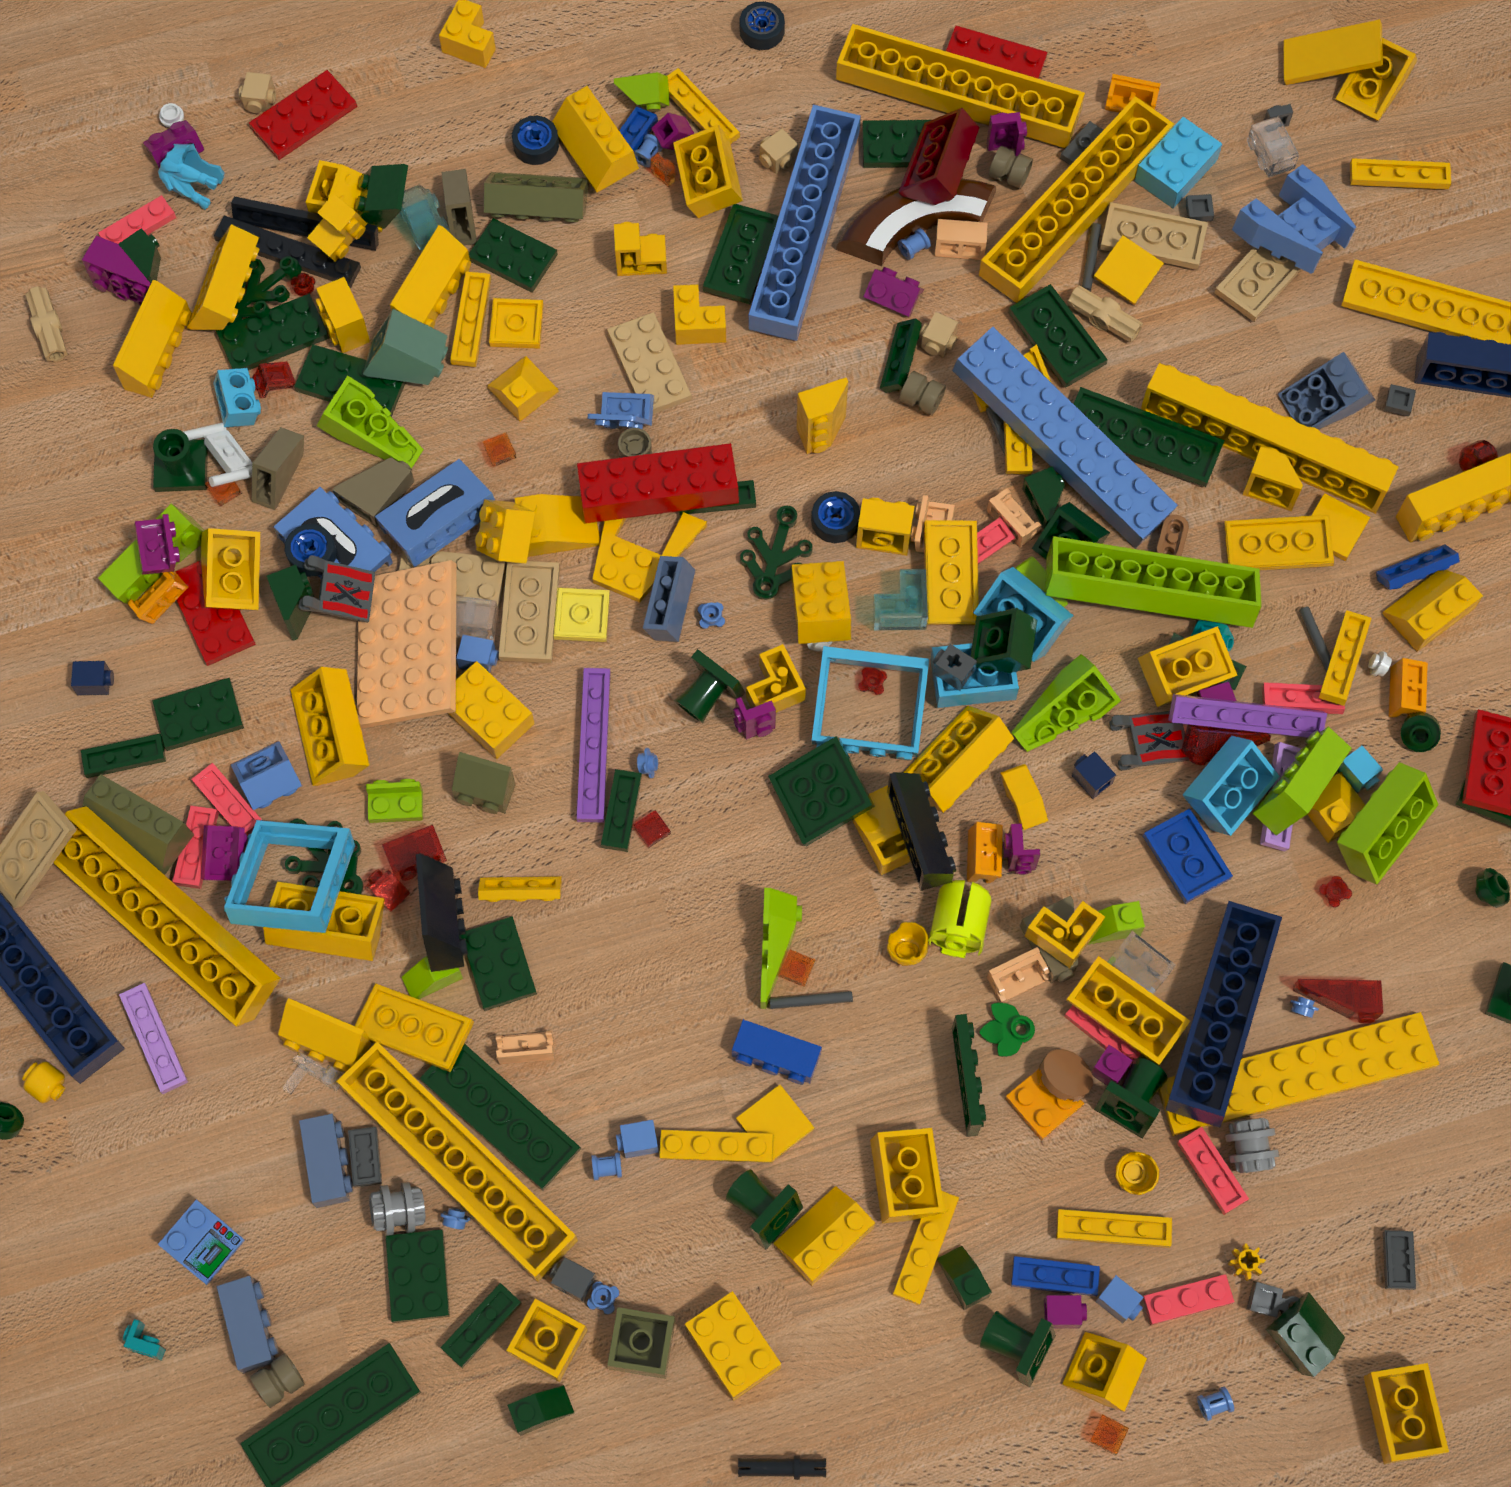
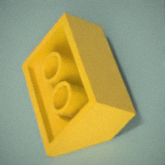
[796,377,848,454]
[1382,570,1483,652]
[278,998,372,1073]
[870,1128,945,1224]
[773,1186,875,1286]

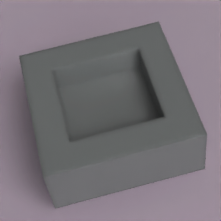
[1263,104,1293,131]
[1185,194,1214,221]
[1384,384,1416,417]

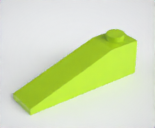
[317,375,424,469]
[1011,654,1121,752]
[760,887,802,1009]

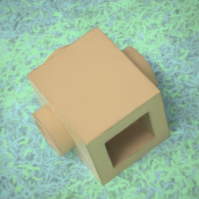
[239,72,276,113]
[759,129,798,174]
[919,312,958,358]

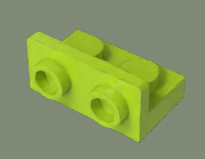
[366,779,423,823]

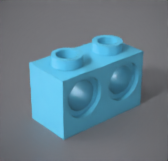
[213,368,261,427]

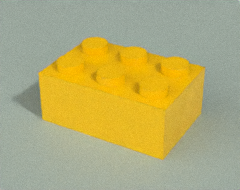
[673,125,743,218]
[792,561,851,644]
[448,661,535,760]
[685,1291,782,1401]
[1363,1363,1449,1465]

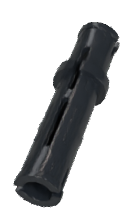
[738,1456,826,1480]

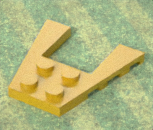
[592,512,707,603]

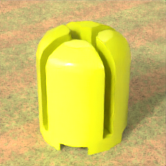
[928,880,992,958]

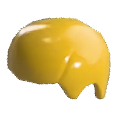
[887,922,929,966]
[1115,1151,1159,1195]

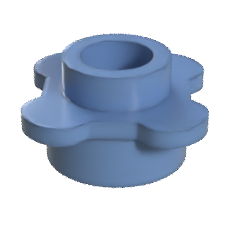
[698,602,725,629]
[637,748,658,778]
[1290,996,1319,1018]
[441,1208,471,1230]
[587,1282,619,1314]

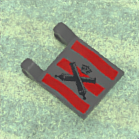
[298,555,375,623]
[1109,711,1191,771]

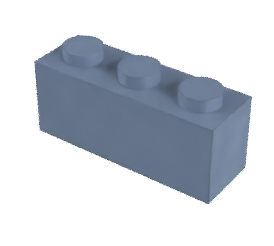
[643,556,695,642]
[299,1113,353,1208]
[217,1276,279,1373]

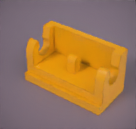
[1105,74,1161,113]
[128,571,188,624]
[1389,658,1428,718]
[967,822,1003,883]

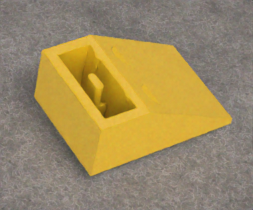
[306,160,383,232]
[852,785,911,875]

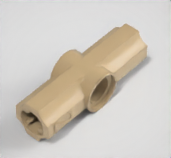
[1067,285,1143,343]
[25,287,68,362]

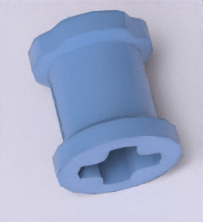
[634,134,663,168]
[898,228,931,260]
[591,1152,622,1181]
[1197,1386,1234,1421]

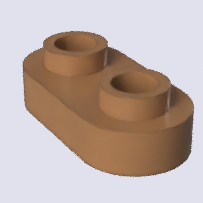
[1156,515,1189,556]

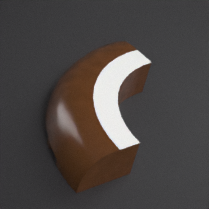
[836,178,996,267]

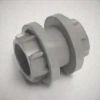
[1225,1118,1279,1173]
[369,1182,425,1236]

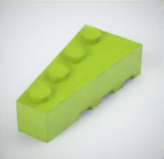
[98,503,205,604]
[1253,726,1352,836]

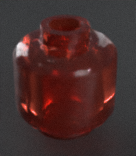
[1459,440,1498,472]

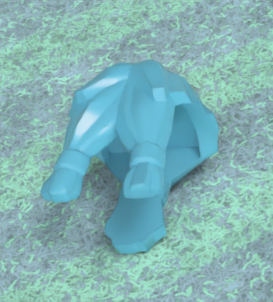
[158,143,225,210]

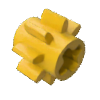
[1228,1243,1266,1281]

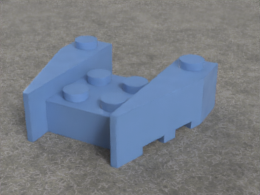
[1232,164,1356,274]

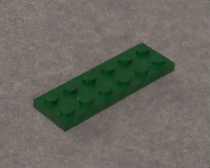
[1074,387,1225,487]
[419,1043,581,1191]
[240,1343,421,1487]

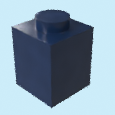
[71,661,114,696]
[1072,751,1116,799]

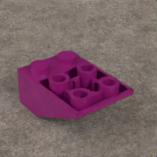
[82,235,151,306]

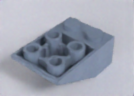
[1278,352,1375,429]

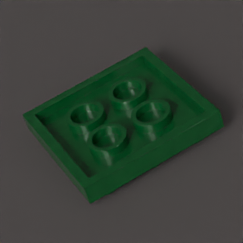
[768,736,875,847]

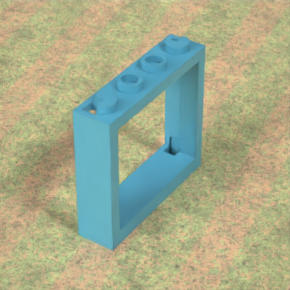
[812,646,929,760]
[224,820,355,933]

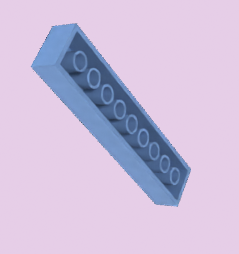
[749,105,861,341]
[952,327,1178,549]

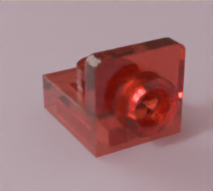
[252,361,295,398]
[365,869,410,912]

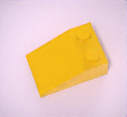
[1336,38,1417,121]
[514,494,600,557]
[201,528,260,610]
[1138,626,1238,707]

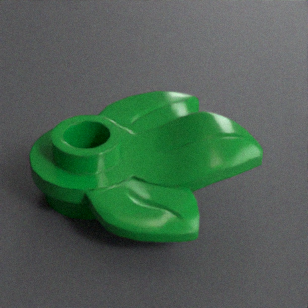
[979,1003,1035,1057]

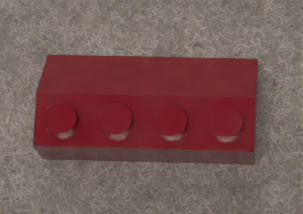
[898,108,980,205]

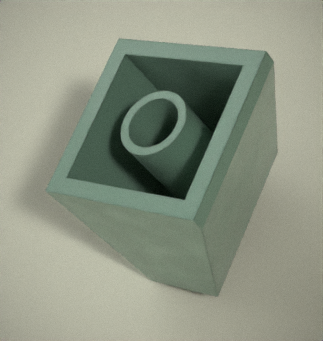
[363,309,448,385]

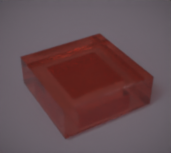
[633,810,671,848]

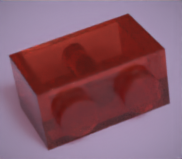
[382,824,447,881]

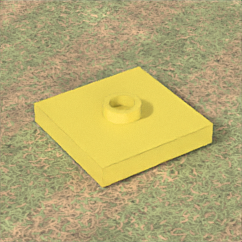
[554,588,610,642]

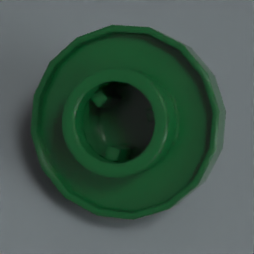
[1401,712,1441,752]
[1475,868,1510,908]
[0,1102,24,1140]

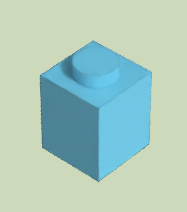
[1337,746,1383,793]

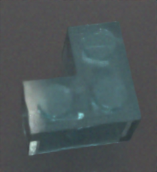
[399,184,449,251]
[873,569,928,631]

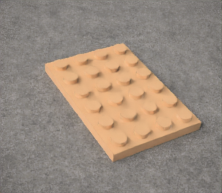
[357,560,457,729]

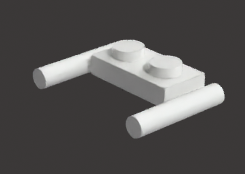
[183,422,252,487]

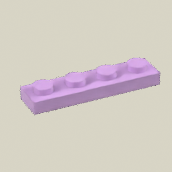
[1260,742,1301,851]
[119,983,188,1094]

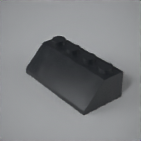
[887,772,956,891]
[416,853,468,972]

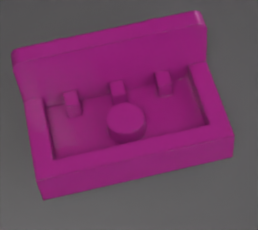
[986,112,1027,156]
[143,120,204,168]
[863,267,924,317]
[134,514,180,575]
[733,697,776,740]
[1002,824,1040,875]
[201,825,247,881]

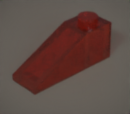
[1181,724,1271,765]
[1293,979,1383,1023]

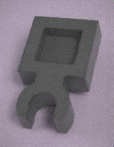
[1246,1281,1299,1318]

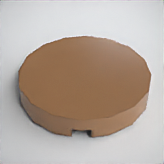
[1039,1049,1093,1102]

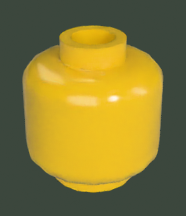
[22,1061,66,1103]

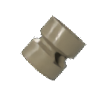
[989,146,1033,189]
[899,371,946,416]
[618,428,652,458]
[250,1353,305,1408]

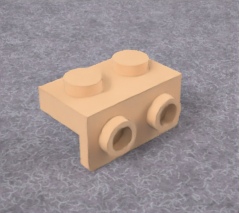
[911,495,955,553]

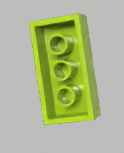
[1337,762,1438,885]

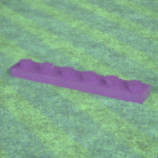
[577,668,611,823]
[1168,694,1327,737]

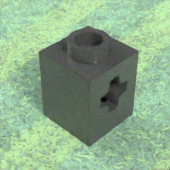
[933,644,977,691]
[549,1257,596,1303]

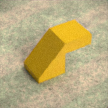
[1000,764,1048,830]

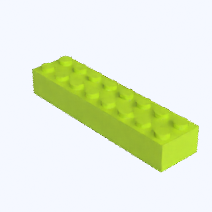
[1046,536,1262,628]

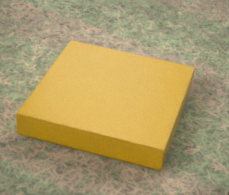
[1093,235,1164,305]
[489,298,544,349]
[1311,493,1370,561]
[736,1085,815,1164]

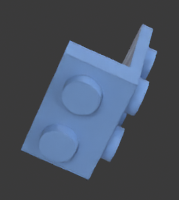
[587,392,654,430]

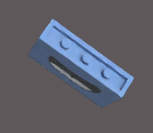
[375,459,495,567]
[273,487,393,579]

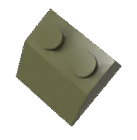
[452,752,516,814]

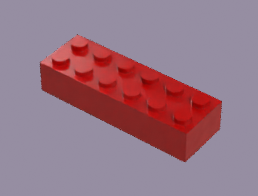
[577,443,739,524]

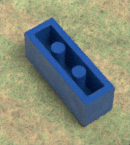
[732,1019,822,1085]

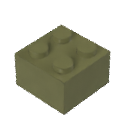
[607,1307,676,1379]

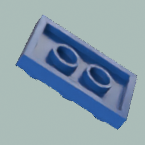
[1143,808,1233,904]

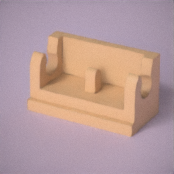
[935,219,988,260]
[987,488,1042,548]
[987,947,1050,1003]
[496,1031,555,1065]

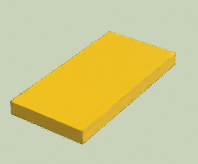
[1284,19,1383,85]
[1224,515,1334,570]
[924,520,979,625]
[354,983,474,1072]

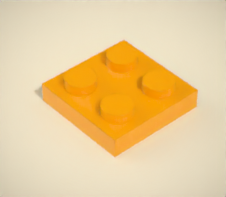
[1005,1069,1085,1141]

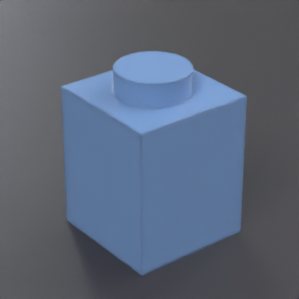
[456,635,499,673]
[616,1120,659,1158]
[1095,1275,1144,1324]

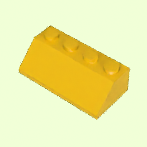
[552,86,639,193]
[187,224,259,330]
[390,225,471,328]
[113,280,192,398]
[290,667,370,786]
[903,706,1014,813]
[263,881,385,961]
[1066,956,1190,1066]

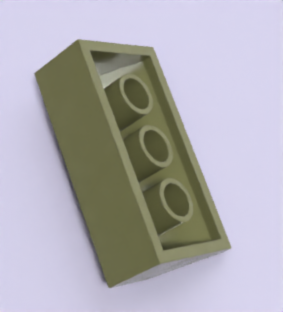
[484,172,589,222]
[82,774,194,875]

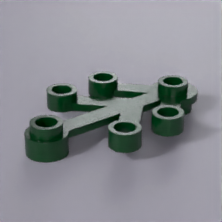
[227,256,302,325]
[740,505,813,600]
[285,819,363,895]

